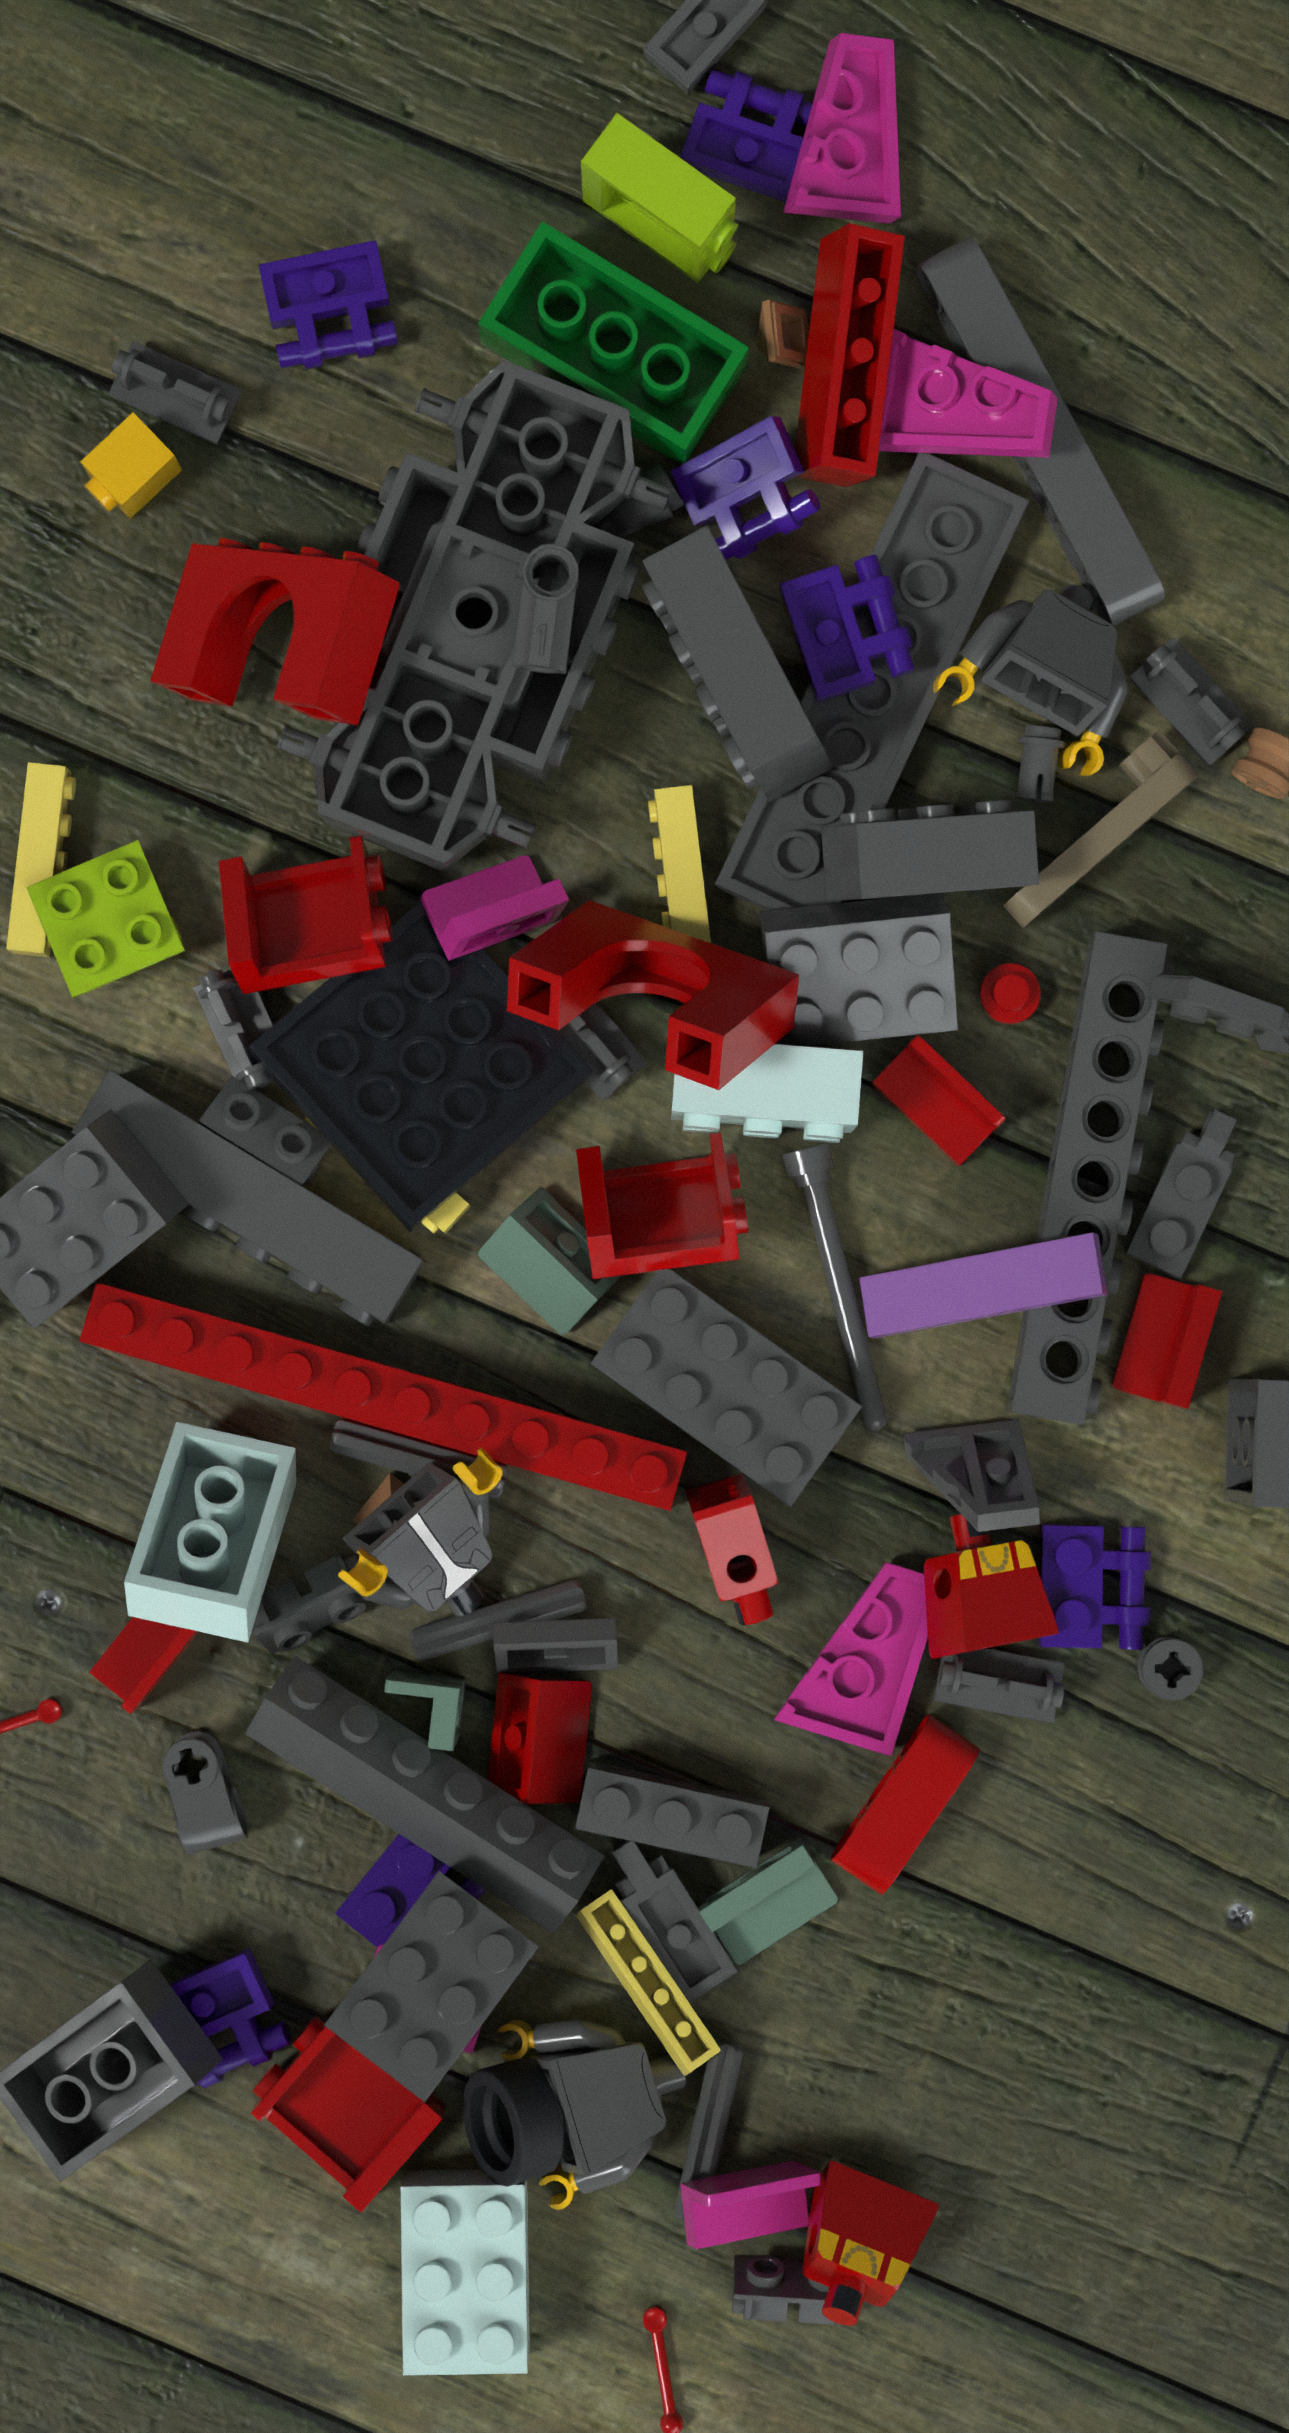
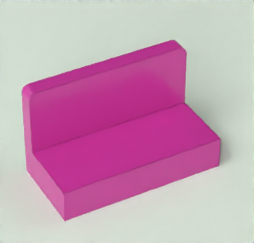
[420,855,569,961]
[680,2161,821,2249]

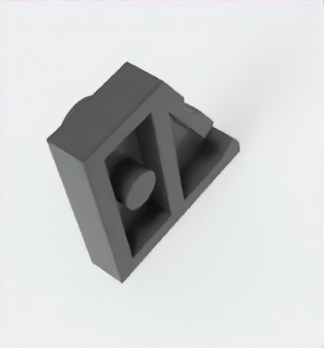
[903,1419,1040,1532]

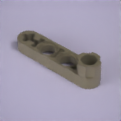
[1003,729,1199,929]

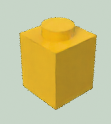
[80,412,182,519]

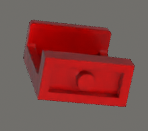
[218,835,392,994]
[576,1132,748,1279]
[250,2016,446,2213]

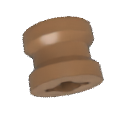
[1231,727,1289,799]

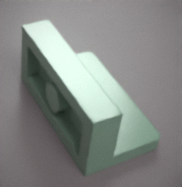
[478,1186,623,1336]
[384,1670,466,1751]
[698,1838,838,1965]

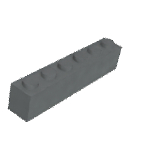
[71,1070,426,1327]
[245,1655,604,1934]

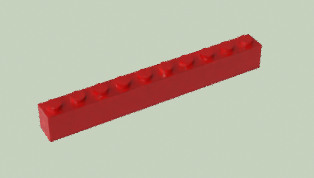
[79,1282,687,1511]

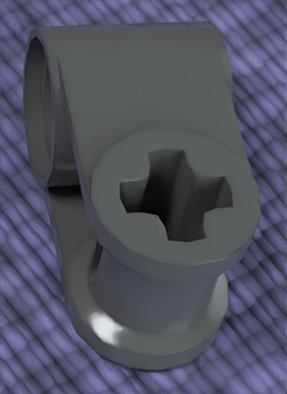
[162,1730,248,1855]

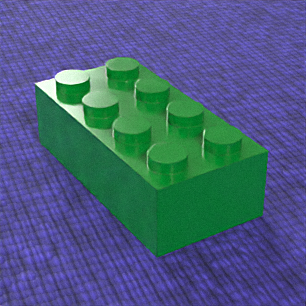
[478,221,749,466]

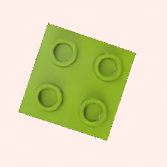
[26,840,185,999]

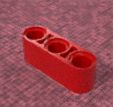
[830,1714,980,1895]

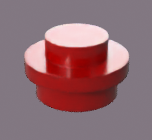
[979,963,1041,1024]

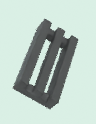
[493,1618,618,1674]

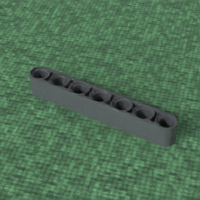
[915,236,1165,626]

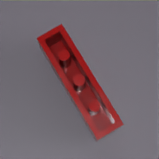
[795,223,905,488]

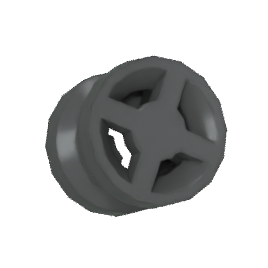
[1136,1636,1204,1700]

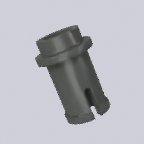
[1015,725,1066,803]

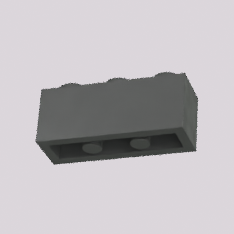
[575,1760,770,1868]

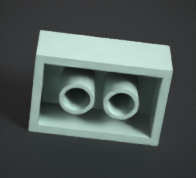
[671,1044,863,1143]
[124,1422,296,1642]
[401,2169,530,2375]

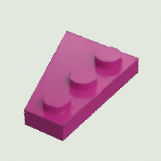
[783,33,901,224]
[879,329,1058,458]
[774,1561,928,1756]

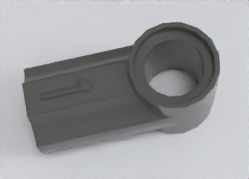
[512,544,579,674]

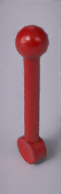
[0,1698,63,1734]
[643,2305,684,2433]

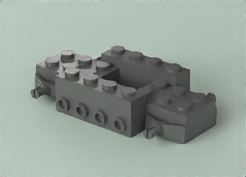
[277,360,673,871]

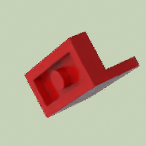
[871,1035,1006,1167]
[1111,1273,1222,1409]
[89,1617,200,1714]
[488,1673,592,1804]

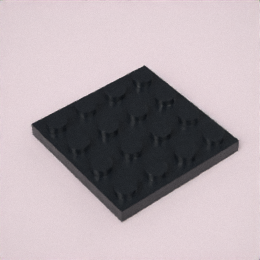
[248,902,593,1233]

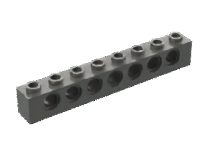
[1006,931,1174,1425]

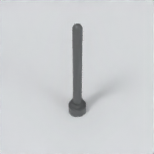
[782,1143,887,1431]

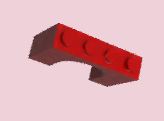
[150,538,400,725]
[507,900,799,1090]

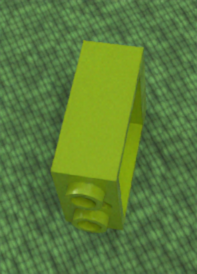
[581,113,738,283]

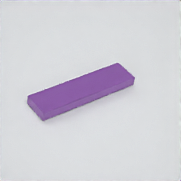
[859,1233,1108,1339]

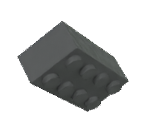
[641,525,834,802]
[590,1269,862,1507]

